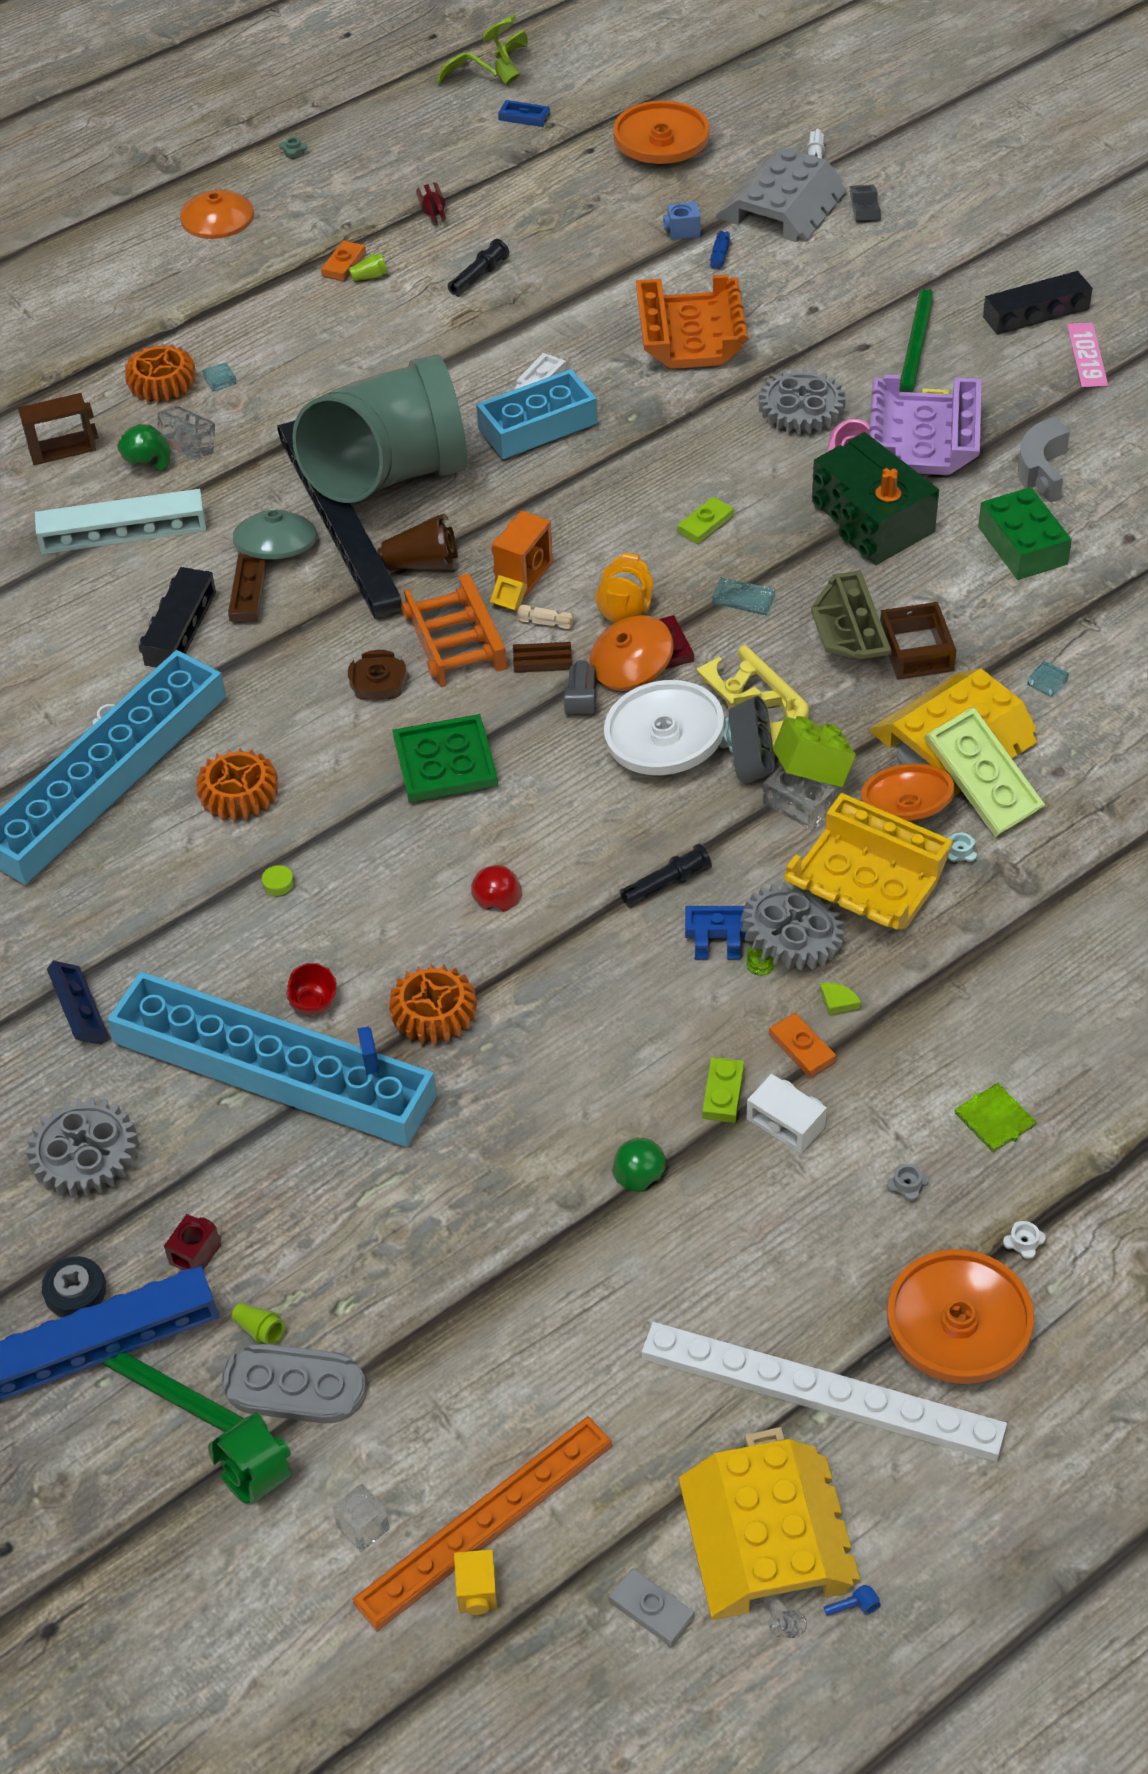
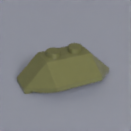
[811,570,891,659]

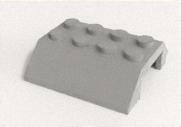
[716,148,846,242]

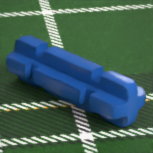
[710,231,730,269]

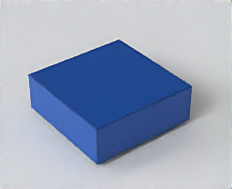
[357,1026,379,1075]

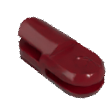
[416,182,446,224]

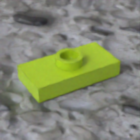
[677,496,734,544]

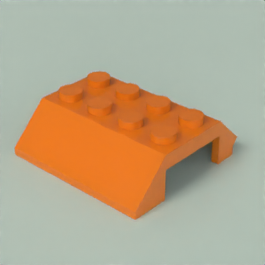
[636,274,749,369]

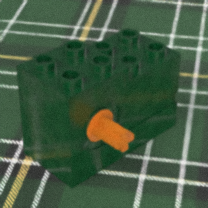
[811,432,939,565]

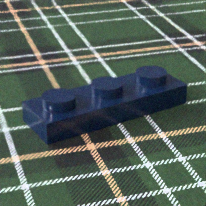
[47,960,108,1045]

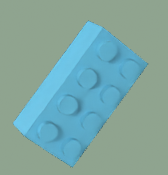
[476,369,598,459]

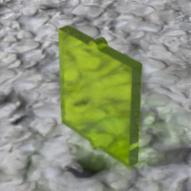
[954,1082,1037,1153]

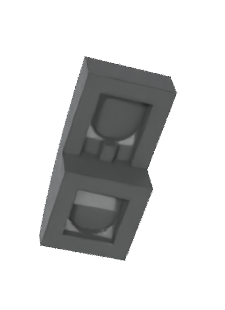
[850,185,881,221]

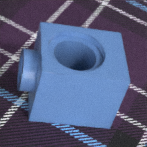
[663,202,700,240]

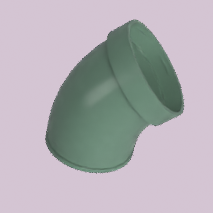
[293,354,467,503]

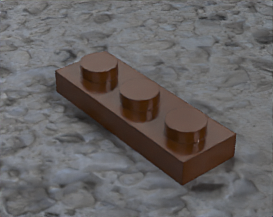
[228,554,268,622]

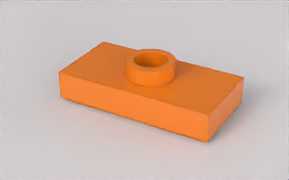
[321,240,366,281]
[769,1012,837,1078]

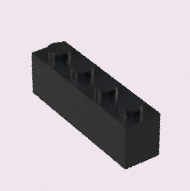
[983,271,1093,335]
[139,567,216,668]

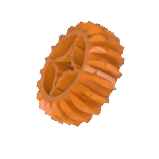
[125,343,196,403]
[196,748,279,822]
[388,964,477,1046]

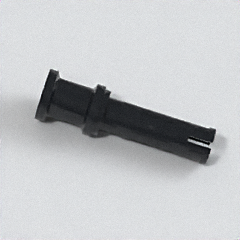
[447,238,510,296]
[619,843,712,908]

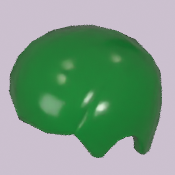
[612,1137,667,1191]

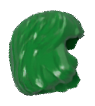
[117,424,172,472]

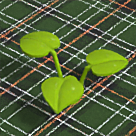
[437,14,528,85]

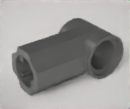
[564,660,596,715]

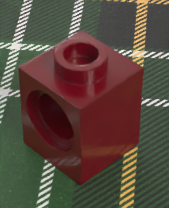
[164,1214,221,1270]

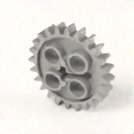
[758,368,846,434]
[740,883,845,970]
[26,1097,139,1198]

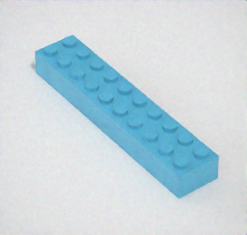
[0,650,226,885]
[107,971,437,1147]

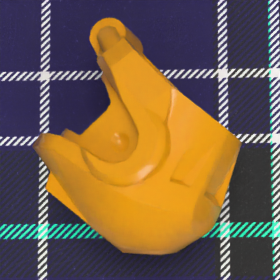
[595,552,653,623]

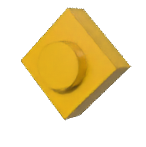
[490,575,528,611]

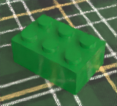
[978,487,1072,580]

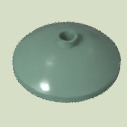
[233,510,317,559]

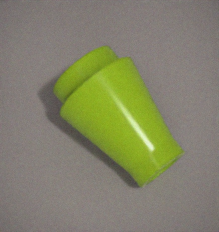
[349,253,388,282]
[231,1302,285,1345]

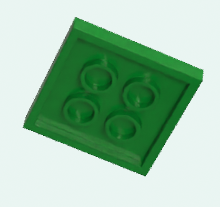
[392,714,498,803]

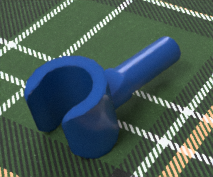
[823,1585,881,1616]

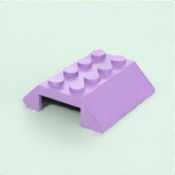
[869,374,982,475]

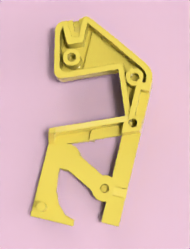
[696,645,809,759]

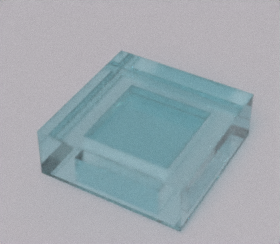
[202,362,237,392]
[1027,661,1069,697]

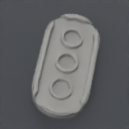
[222,1343,366,1423]

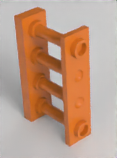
[401,573,507,687]

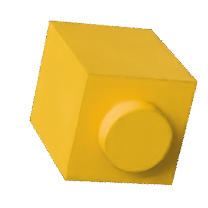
[454,1549,498,1615]

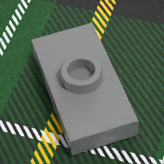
[609,1568,694,1647]

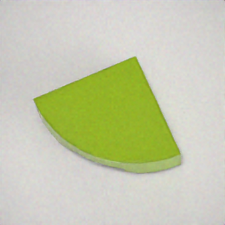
[820,983,861,1015]

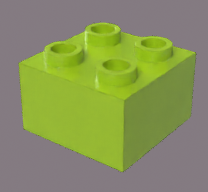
[773,716,856,787]

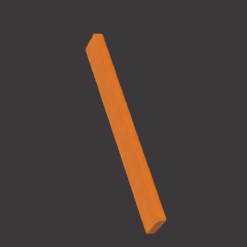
[352,1416,612,1632]

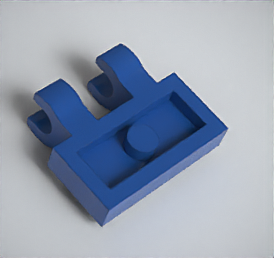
[685,906,747,960]

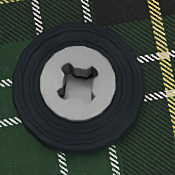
[42,1256,106,1317]

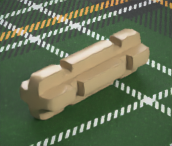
[517,604,574,629]

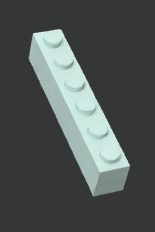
[35,489,207,554]

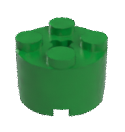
[208,1412,292,1505]

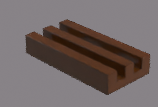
[513,642,572,672]

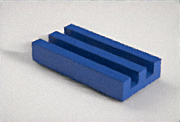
[498,100,550,127]

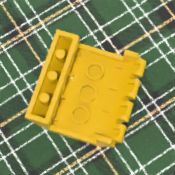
[870,668,1037,796]
[783,793,953,930]
[678,1439,861,1620]

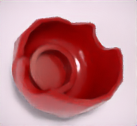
[471,865,522,912]
[286,963,337,1015]

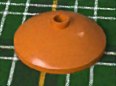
[180,190,254,239]
[589,615,674,691]
[861,764,955,822]

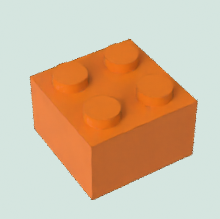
[491,510,553,597]

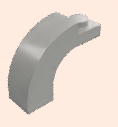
[1018,416,1070,503]

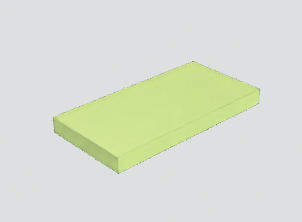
[924,706,1045,838]

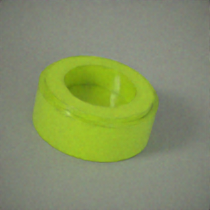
[262,865,294,896]

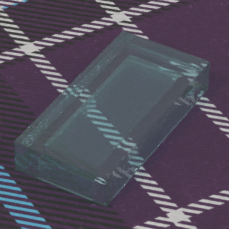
[712,577,775,616]

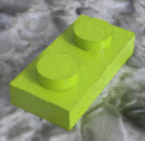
[702,1057,744,1123]

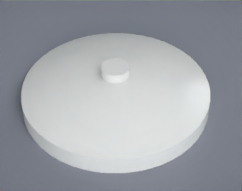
[604,680,725,775]

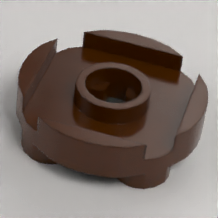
[348,650,407,700]

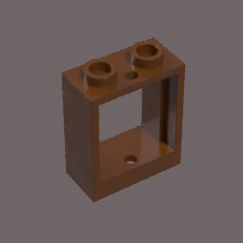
[18,393,99,466]
[880,602,956,680]

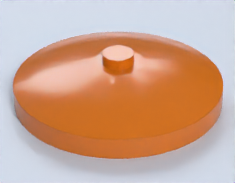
[613,101,709,164]
[887,1249,1034,1384]

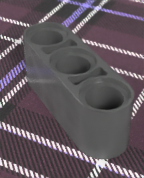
[729,696,775,785]

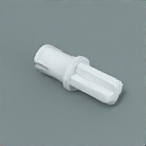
[806,129,825,159]

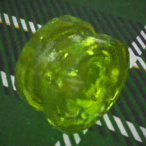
[746,945,775,976]

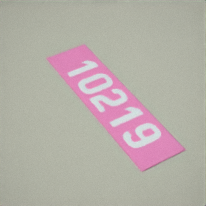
[1067,322,1108,387]

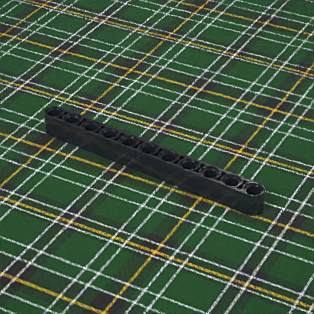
[277,420,402,619]

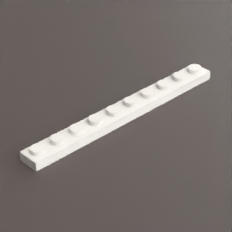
[642,1322,1007,1462]

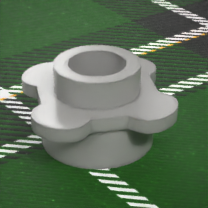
[887,1164,928,1201]

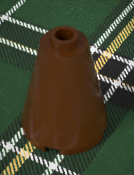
[378,514,458,570]

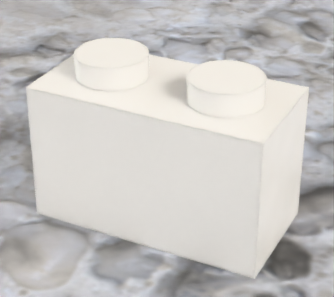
[747,1073,827,1154]

